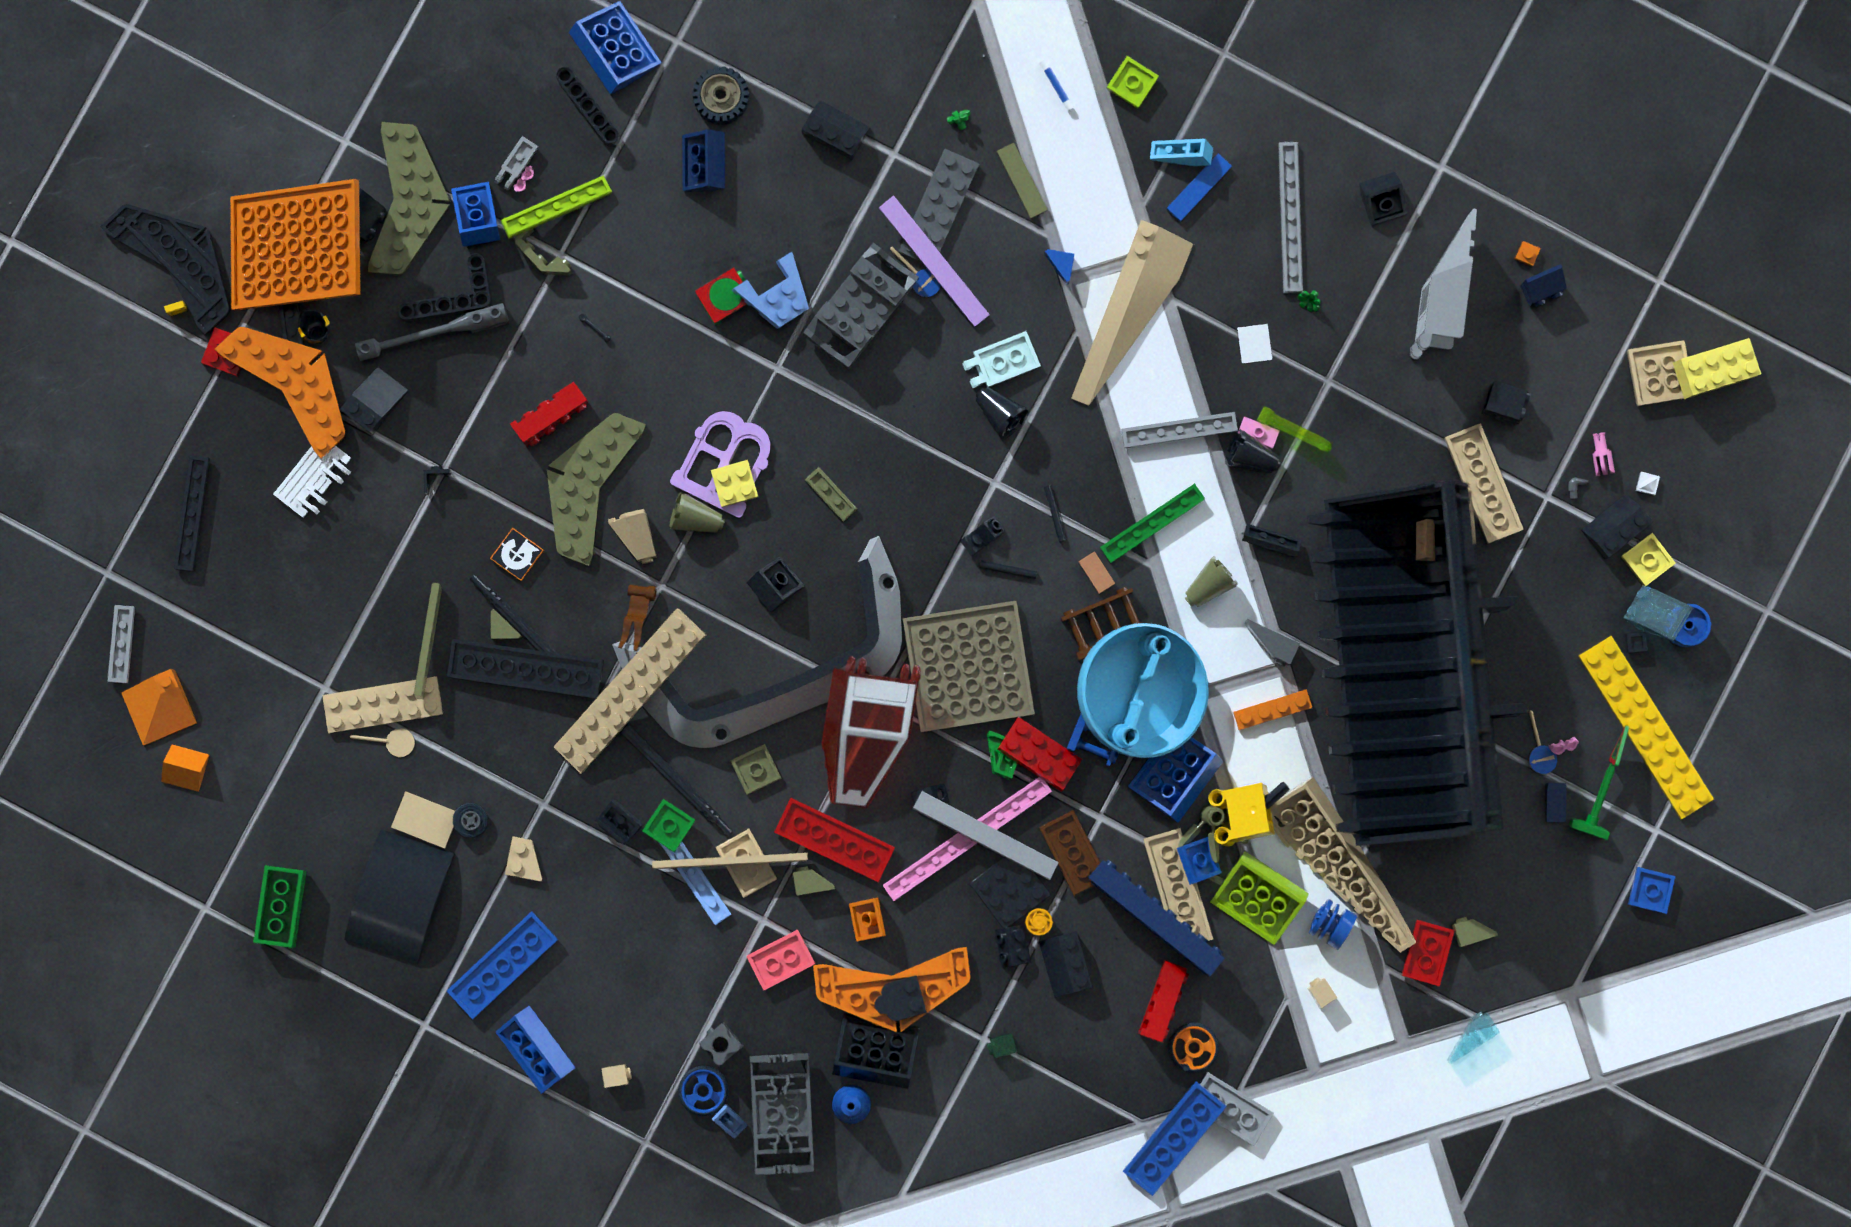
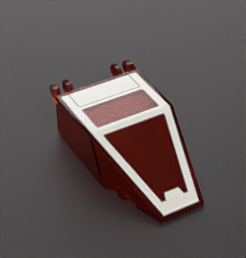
[822,657,921,808]

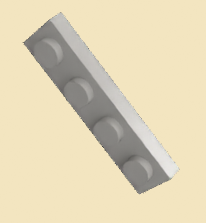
[108,605,135,683]

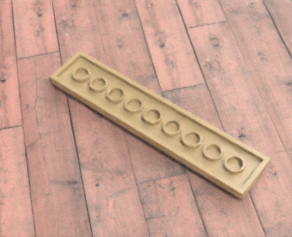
[554,608,706,774]

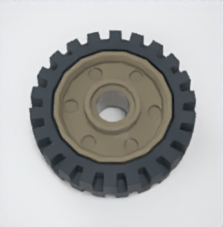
[693,66,749,125]

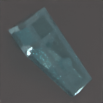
[1447,1011,1500,1064]

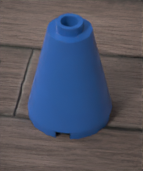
[832,1085,871,1124]

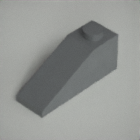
[1245,619,1300,667]

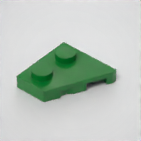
[987,730,1017,780]

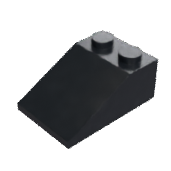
[359,188,387,242]
[340,367,408,435]

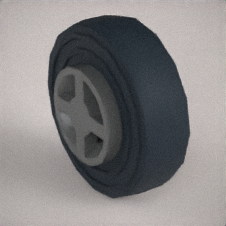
[452,803,487,838]

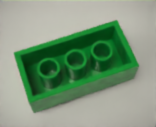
[253,865,307,948]

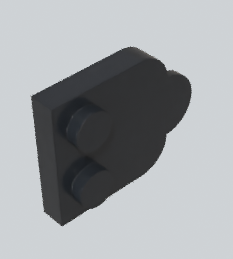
[875,975,927,1021]

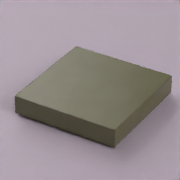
[730,744,782,795]

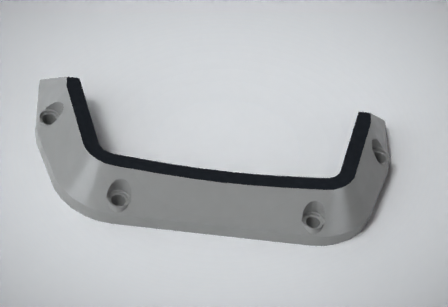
[612,536,902,748]

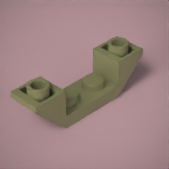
[515,229,572,276]

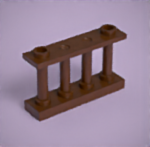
[1061,587,1142,661]

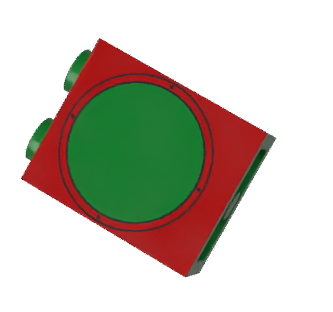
[695,268,747,326]

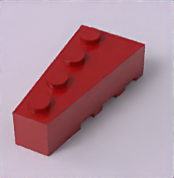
[510,382,589,447]
[1138,961,1189,1042]

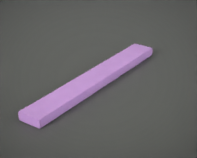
[879,196,989,327]

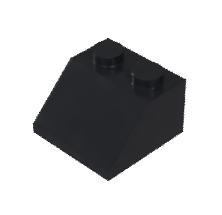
[1359,172,1407,226]
[746,557,804,612]

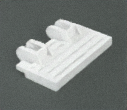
[273,446,351,518]

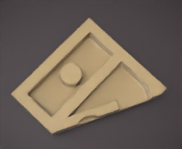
[505,837,543,881]

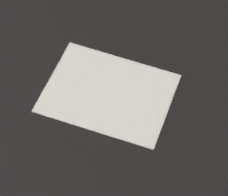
[1238,324,1272,363]

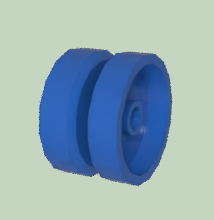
[1664,604,1711,648]

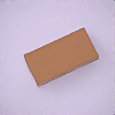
[1078,551,1115,594]

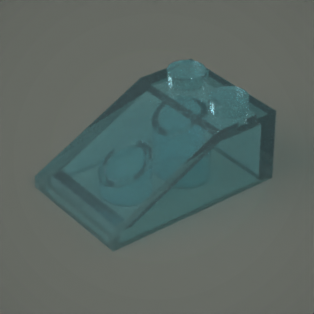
[1624,585,1693,641]

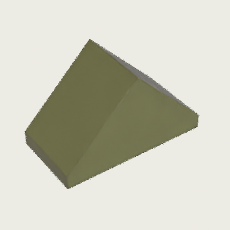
[491,609,522,640]

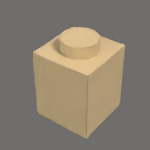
[1307,977,1338,1008]
[602,1064,632,1088]

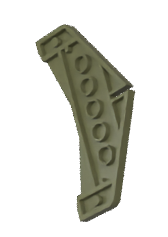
[368,122,450,275]
[547,413,646,566]

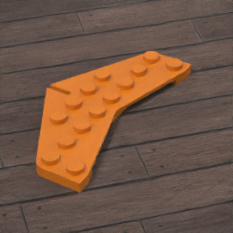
[215,327,345,459]
[813,947,970,1033]

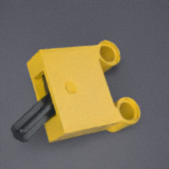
[1208,782,1290,847]

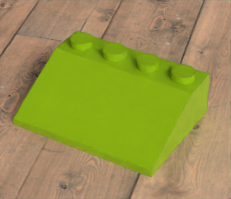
[1210,851,1309,945]

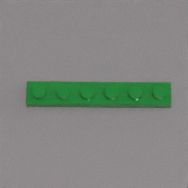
[1100,483,1205,564]

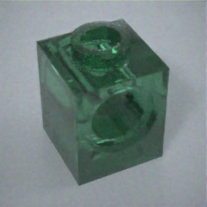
[987,1033,1017,1058]

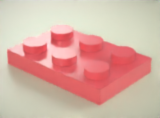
[746,930,815,990]

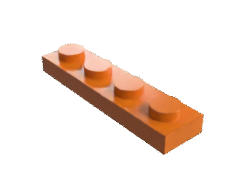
[1233,689,1312,730]

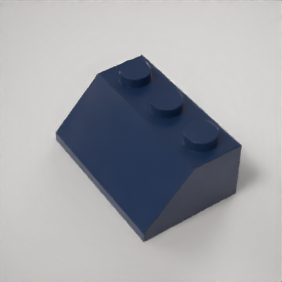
[682,129,725,192]

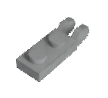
[494,136,539,190]

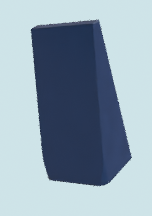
[1545,783,1566,822]

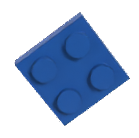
[1177,837,1222,885]
[1628,867,1675,914]

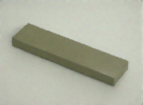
[997,143,1048,219]

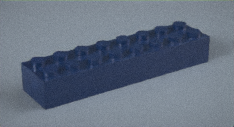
[1087,860,1225,977]

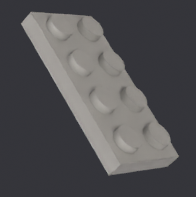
[1200,1072,1274,1146]

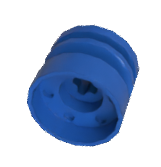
[1309,899,1358,950]

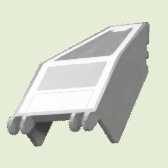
[1410,209,1477,360]

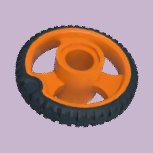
[1169,1023,1219,1073]

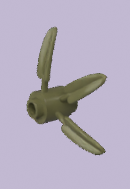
[1178,805,1249,863]

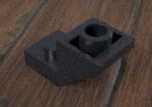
[960,516,1005,556]

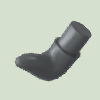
[1568,478,1589,499]

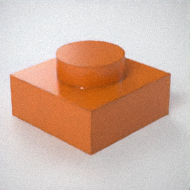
[1515,241,1541,267]

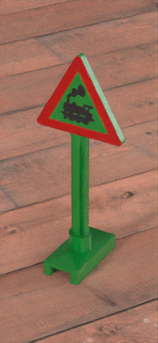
[1569,725,1629,840]

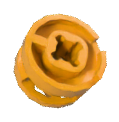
[1025,908,1053,935]

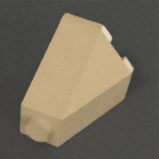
[608,509,657,564]

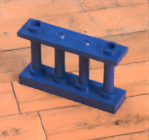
[1067,714,1119,766]

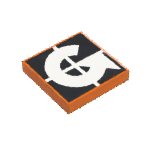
[490,528,544,581]

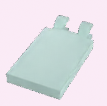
[963,331,1041,388]

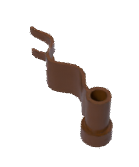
[618,584,657,651]

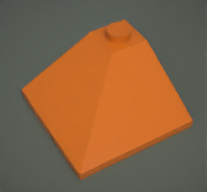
[122,669,197,746]

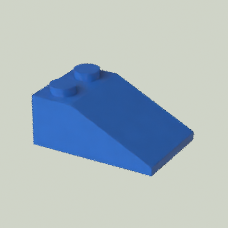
[451,182,500,247]

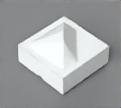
[1636,472,1660,496]

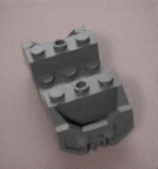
[803,242,919,370]
[750,1053,814,1174]

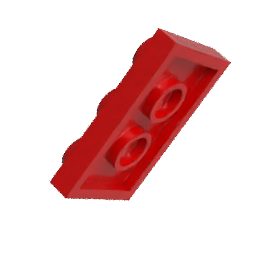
[1401,920,1455,986]

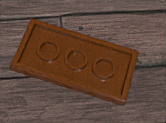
[1039,810,1100,896]

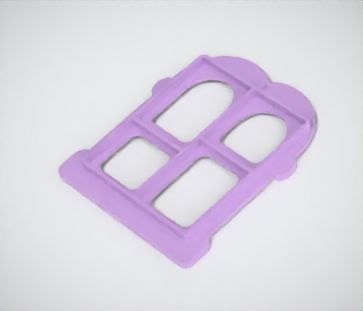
[670,411,770,518]

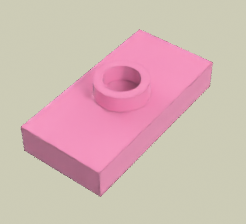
[1238,417,1280,449]

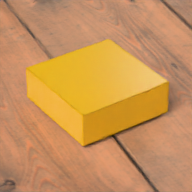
[164,301,188,316]

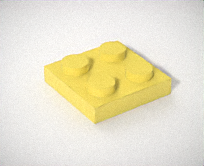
[711,460,758,508]
[1621,533,1676,587]

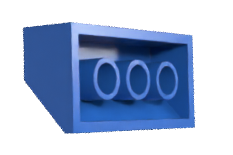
[496,1006,575,1094]

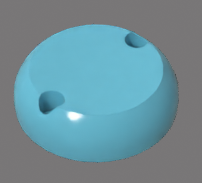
[1077,623,1209,758]

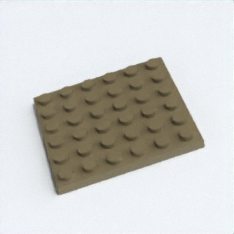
[903,601,1035,732]

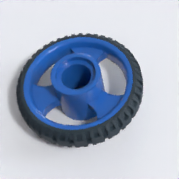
[678,1066,729,1116]

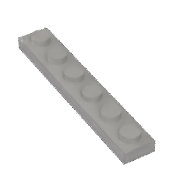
[1121,412,1238,448]

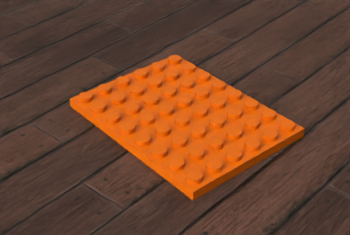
[230,179,360,310]

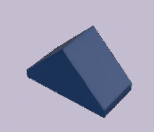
[1044,249,1074,285]

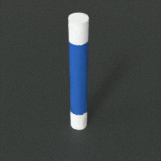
[1039,59,1074,112]

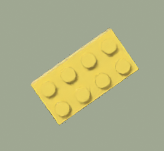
[1673,338,1761,399]

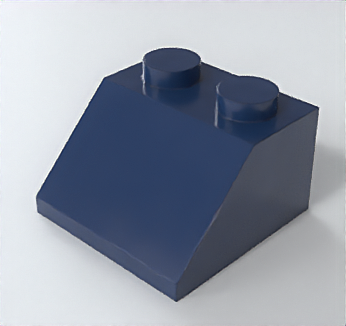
[1520,264,1567,307]

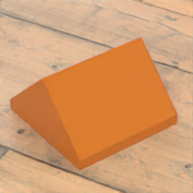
[161,745,209,792]
[849,897,886,942]

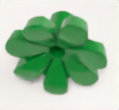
[947,110,970,130]
[1298,290,1321,312]

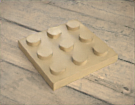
[1627,340,1694,406]

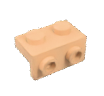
[1416,519,1435,561]

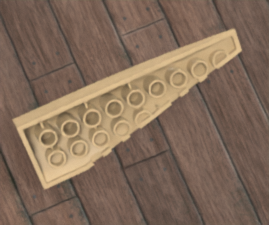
[1071,220,1193,406]
[1271,777,1416,952]

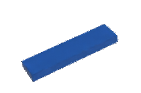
[1167,154,1232,222]

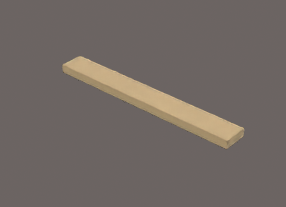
[652,853,808,869]

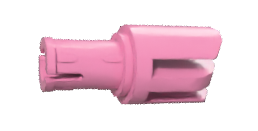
[1592,432,1615,476]

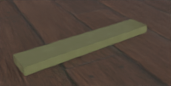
[414,583,442,700]

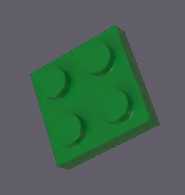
[642,799,696,853]

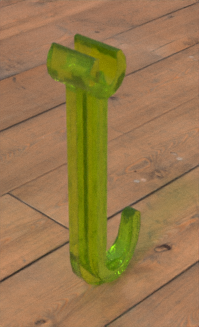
[1257,406,1332,452]

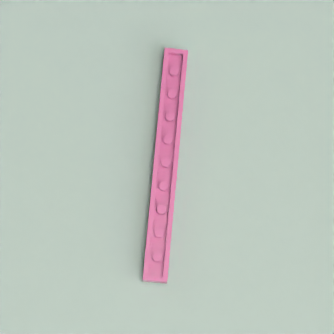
[883,777,1052,901]

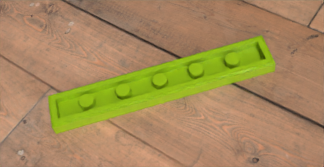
[501,175,612,239]

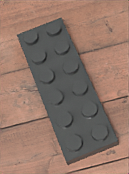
[898,149,979,263]

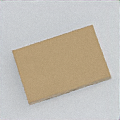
[391,791,455,848]
[715,829,777,898]

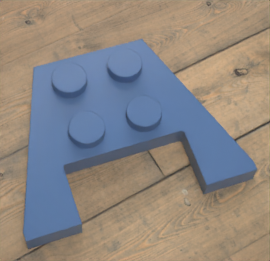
[732,252,809,329]

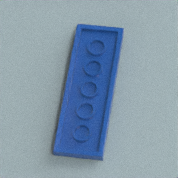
[447,911,559,1019]
[1123,1081,1227,1196]

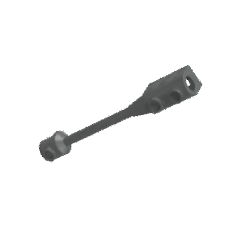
[355,303,509,361]

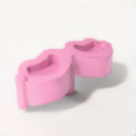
[514,166,534,192]
[1548,737,1579,755]

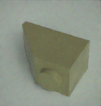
[793,866,835,896]
[1452,917,1498,947]

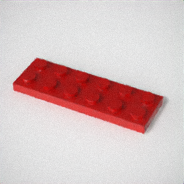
[774,798,895,882]

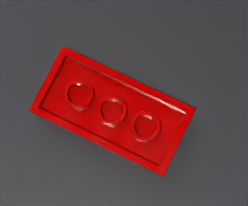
[997,717,1082,792]

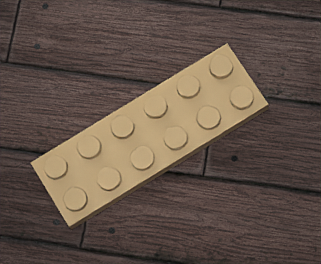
[1444,423,1524,544]
[322,676,443,734]
[1143,828,1213,941]

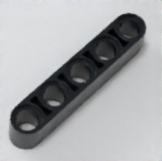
[556,67,620,147]

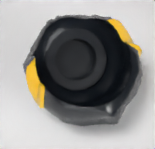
[298,308,331,344]

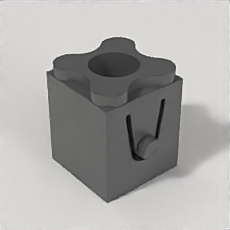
[699,1022,744,1067]

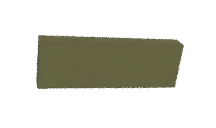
[805,467,857,522]

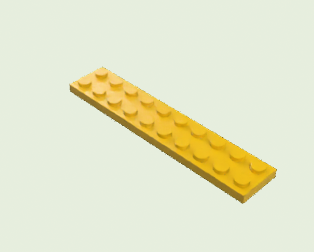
[1578,636,1714,820]

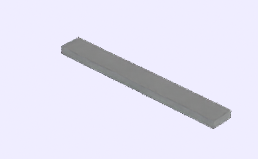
[1278,142,1303,294]
[913,791,1058,880]

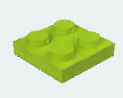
[1106,56,1159,109]

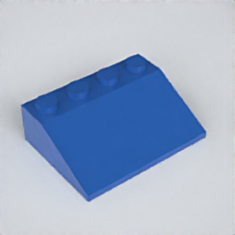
[569,1,661,94]
[1128,737,1224,823]

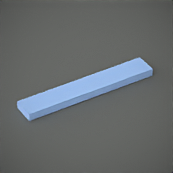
[660,842,732,925]

